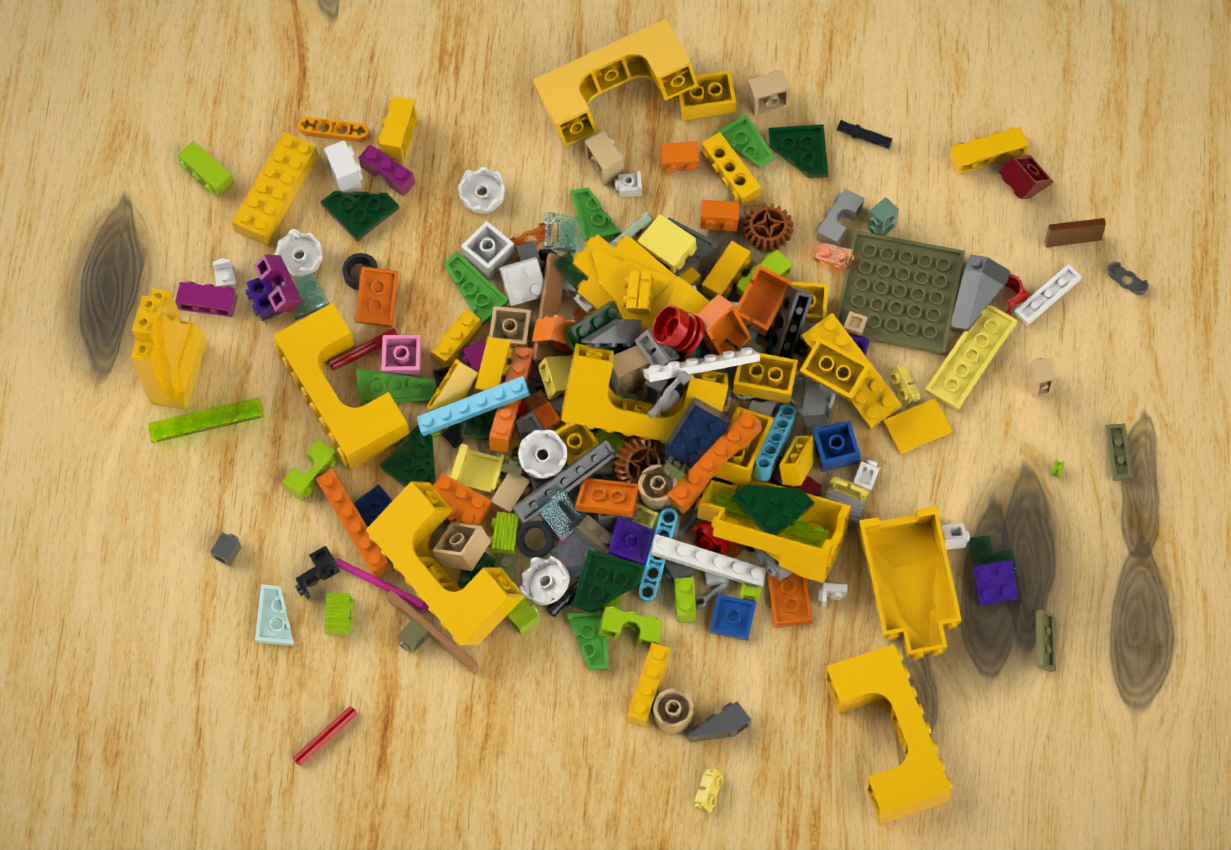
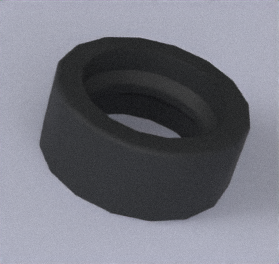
[342,253,378,290]
[516,521,555,558]

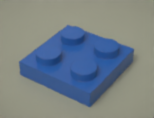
[710,594,756,641]

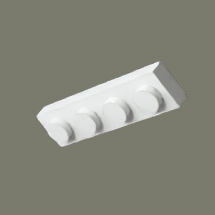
[1014,264,1082,326]

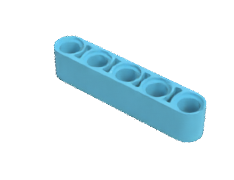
[754,403,797,481]
[639,508,678,603]

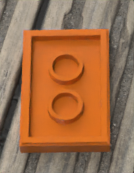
[355,266,399,327]
[575,478,640,518]
[766,570,813,628]

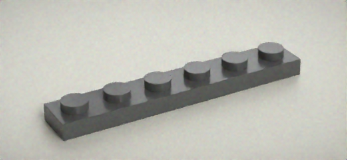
[512,439,616,524]

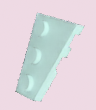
[610,212,652,249]
[255,584,294,646]

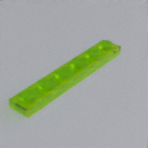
[148,397,264,443]
[713,489,830,547]

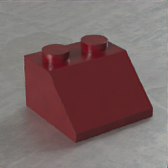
[998,155,1053,199]

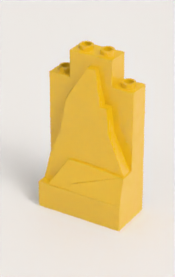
[573,234,710,351]
[130,288,207,410]
[695,478,851,583]
[857,506,962,660]

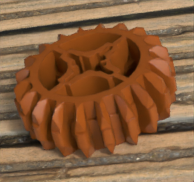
[743,203,793,253]
[613,437,665,484]

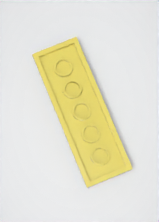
[925,305,1018,411]

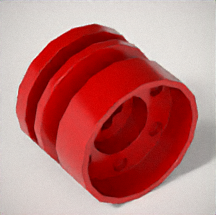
[652,305,704,354]

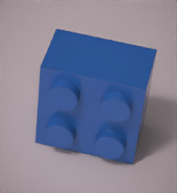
[812,420,860,472]

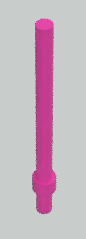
[336,559,432,614]

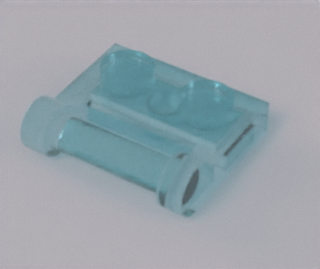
[542,212,578,253]
[537,488,586,541]

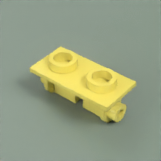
[889,365,920,407]
[827,476,870,502]
[694,769,724,813]

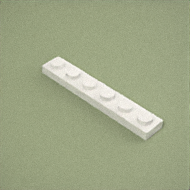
[643,347,760,382]
[651,534,766,588]

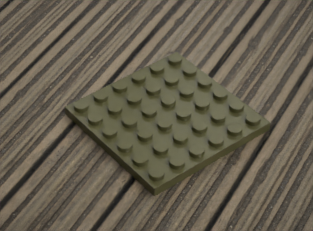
[836,230,965,355]

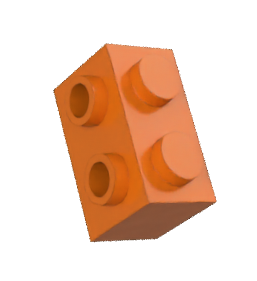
[661,141,699,173]
[700,199,739,231]

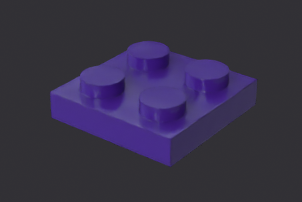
[608,517,655,565]
[972,560,1018,606]

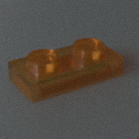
[814,242,856,270]
[525,390,561,430]

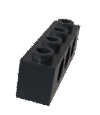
[765,284,813,359]

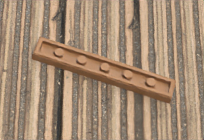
[532,253,567,363]
[386,590,479,675]

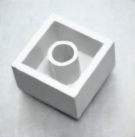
[324,140,363,193]
[461,221,515,278]
[499,257,544,306]

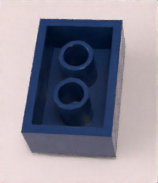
[665,397,729,467]

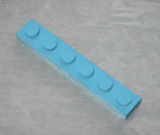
[417,376,530,436]

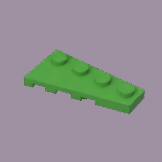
[443,252,509,326]
[356,368,436,407]

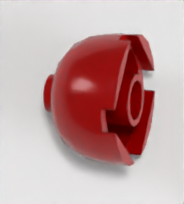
[691,520,730,555]

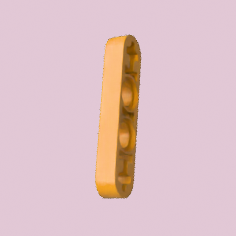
[298,117,369,142]

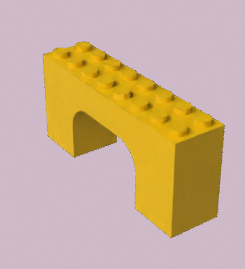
[533,19,698,147]
[272,303,410,470]
[561,344,728,444]
[366,481,525,646]
[825,644,953,824]

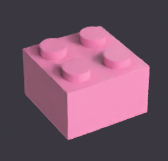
[381,335,423,377]

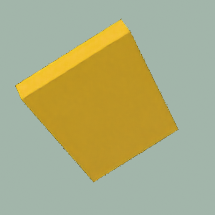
[883,398,952,455]

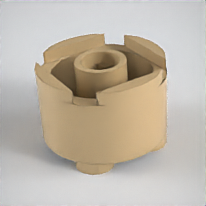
[638,465,678,510]
[653,688,693,734]

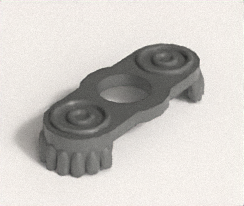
[1108,262,1149,295]

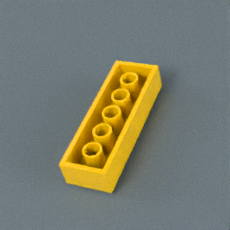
[232,132,319,246]
[801,313,902,430]

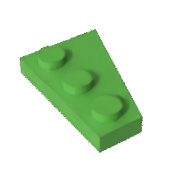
[715,114,775,169]
[570,187,621,242]
[567,612,609,671]

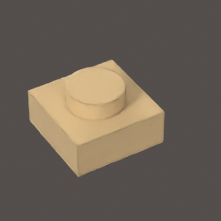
[844,311,868,336]

